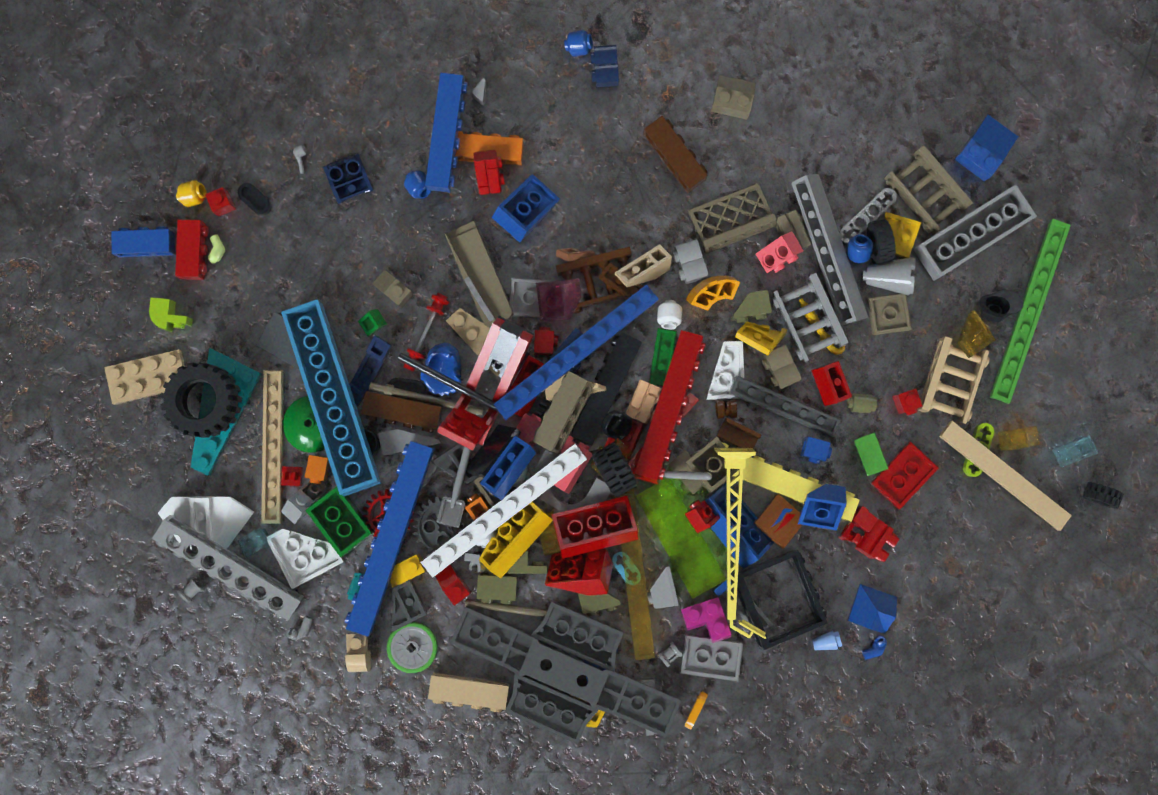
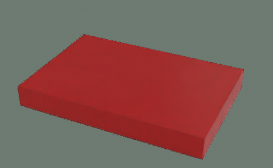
[870,441,939,510]

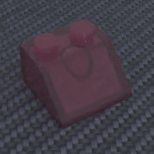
[536,278,581,321]

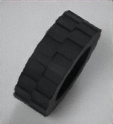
[867,219,896,264]

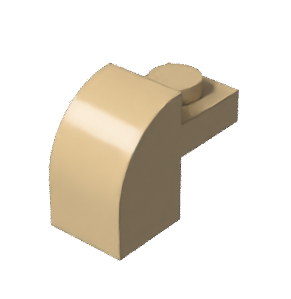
[345,633,371,672]

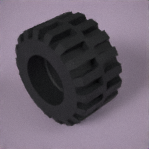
[592,442,637,497]

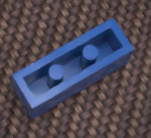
[111,226,175,257]
[480,436,536,500]

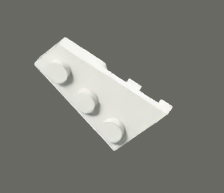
[706,341,744,400]

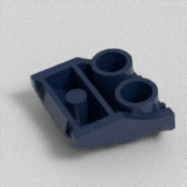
[323,153,373,204]

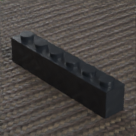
[571,332,642,446]

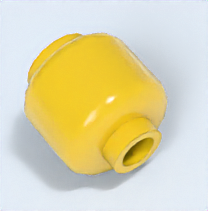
[176,180,207,207]

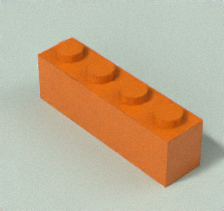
[455,131,524,166]

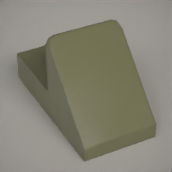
[508,549,548,574]

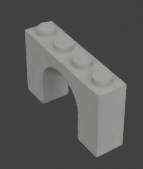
[530,450,611,513]

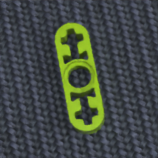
[963,423,994,477]

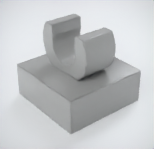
[464,553,486,572]

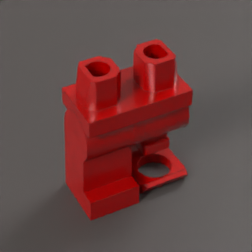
[839,506,900,562]

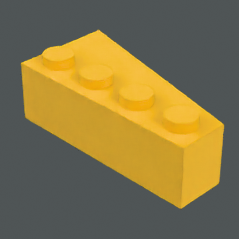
[479,501,553,578]

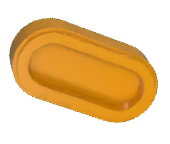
[685,691,708,730]

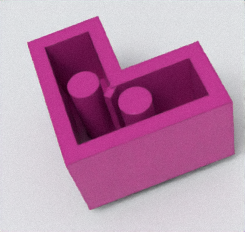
[681,597,732,643]

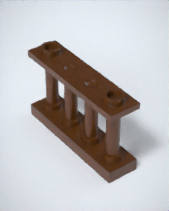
[556,246,632,314]

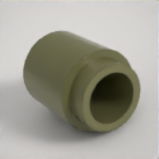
[847,393,877,413]

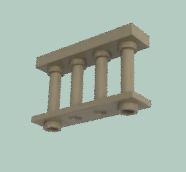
[884,145,973,235]

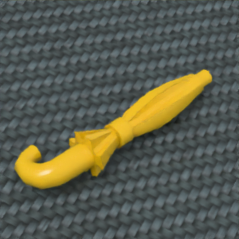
[798,298,845,355]

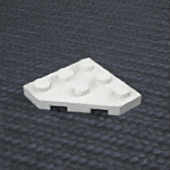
[266,528,345,589]

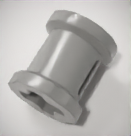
[177,577,204,603]
[657,642,683,667]

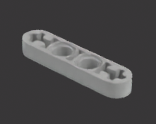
[839,188,897,245]

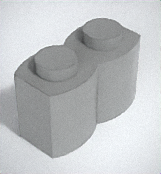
[672,239,708,284]

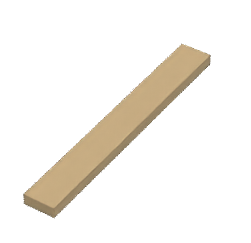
[261,370,284,524]
[939,421,1072,531]

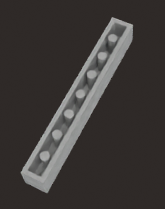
[791,174,868,326]

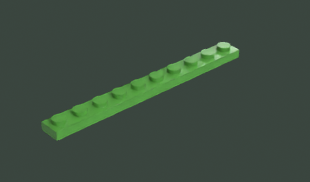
[990,219,1071,404]

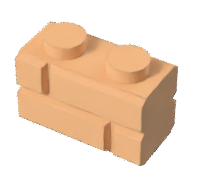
[626,380,661,425]

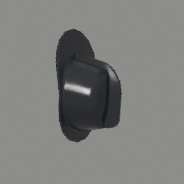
[979,290,1024,323]

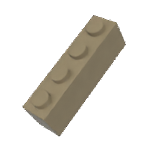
[533,371,595,454]

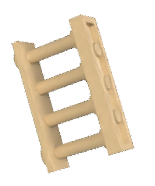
[917,336,990,425]

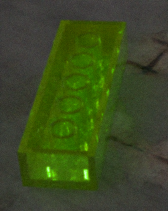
[634,478,727,599]

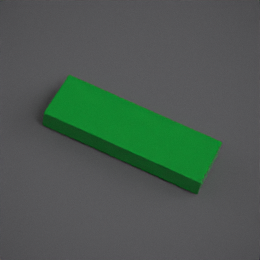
[649,328,677,387]

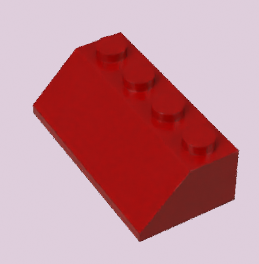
[552,496,638,559]

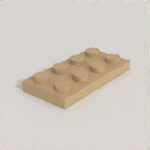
[104,349,185,405]

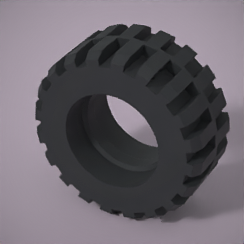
[160,362,242,438]

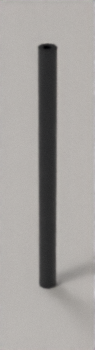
[398,353,498,412]

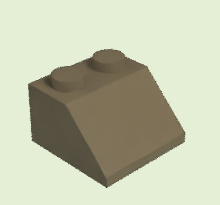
[711,75,756,120]

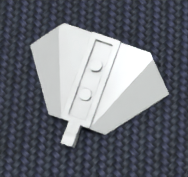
[158,496,254,570]

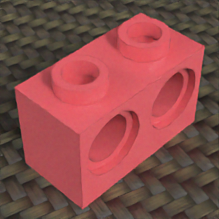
[756,231,804,273]

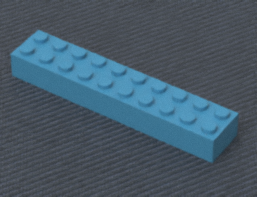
[281,299,381,496]

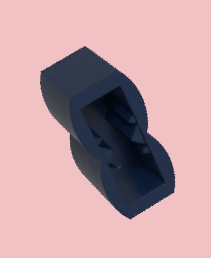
[590,45,619,87]

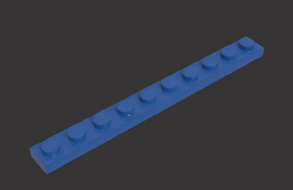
[493,284,659,420]

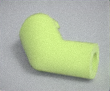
[208,234,225,263]

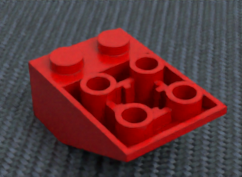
[545,549,613,596]

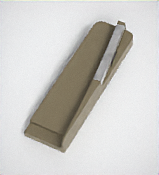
[444,221,513,327]

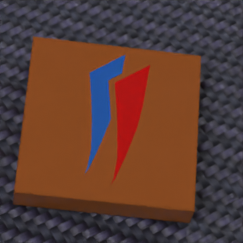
[753,494,802,549]

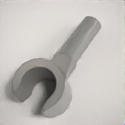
[293,146,306,174]

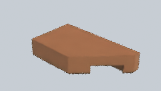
[556,248,595,261]

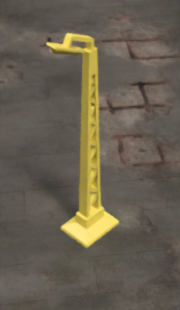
[715,448,766,639]

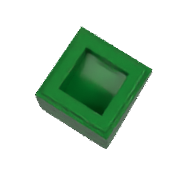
[358,309,387,337]

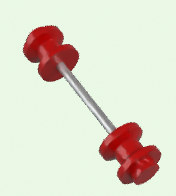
[401,293,450,372]

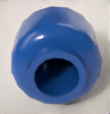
[564,30,593,57]
[404,170,431,199]
[846,234,873,264]

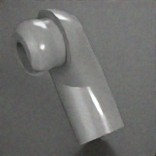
[287,616,314,640]

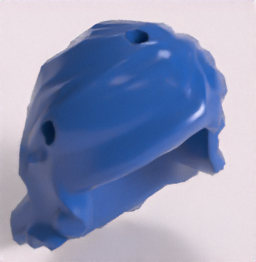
[420,342,462,396]

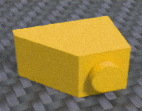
[389,553,427,588]

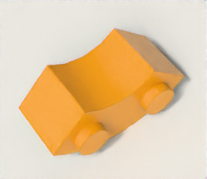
[686,275,740,311]

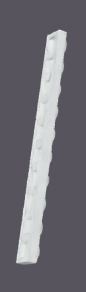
[421,443,587,578]

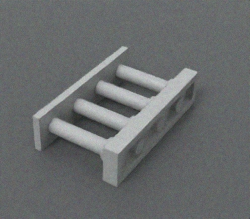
[771,273,849,363]

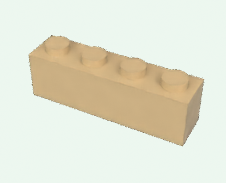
[428,673,510,712]

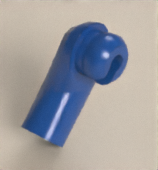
[862,636,887,660]

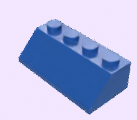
[704,482,775,569]

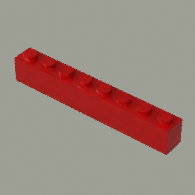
[634,330,706,485]

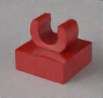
[281,466,303,486]

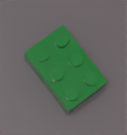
[305,486,375,557]

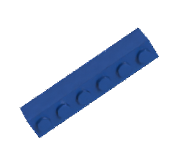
[425,73,468,193]

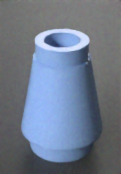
[812,630,842,651]

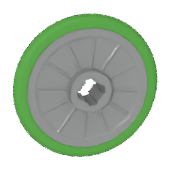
[387,622,437,673]

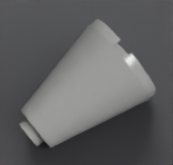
[863,257,915,296]

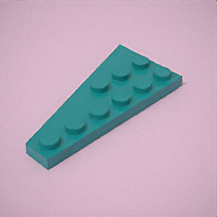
[190,348,262,476]

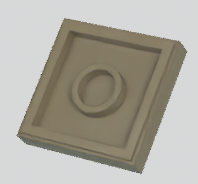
[867,293,912,336]

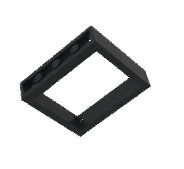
[732,550,828,650]

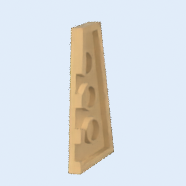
[446,308,500,377]

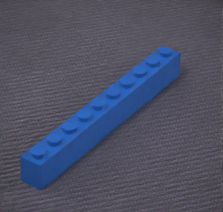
[345,441,435,637]

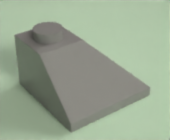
[647,564,679,609]

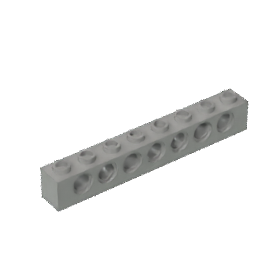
[152,515,304,621]

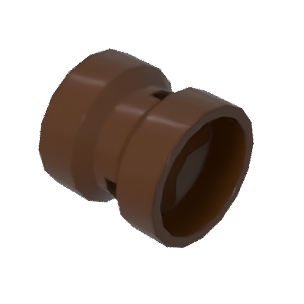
[716,399,737,419]

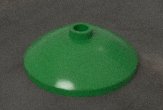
[283,396,325,453]

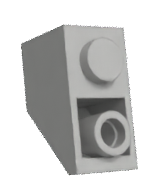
[281,482,327,524]

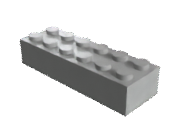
[913,184,1037,281]

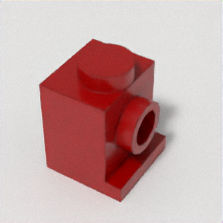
[685,500,720,533]

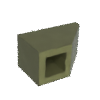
[731,290,772,323]
[578,593,621,616]

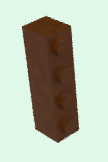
[643,116,708,193]
[361,391,443,433]

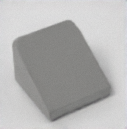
[472,78,487,107]

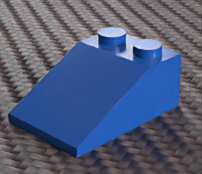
[954,115,1019,182]
[492,174,560,242]

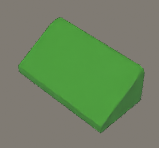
[854,432,889,476]

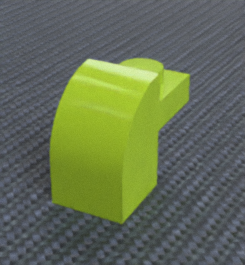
[149,297,193,332]

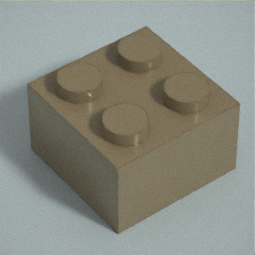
[685,437,739,492]

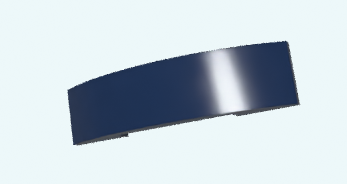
[349,335,392,408]

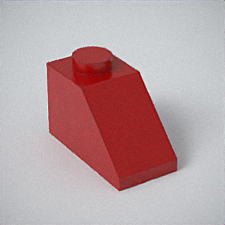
[435,564,472,606]

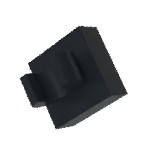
[529,396,552,420]

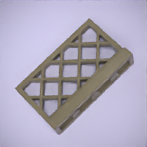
[688,183,777,254]

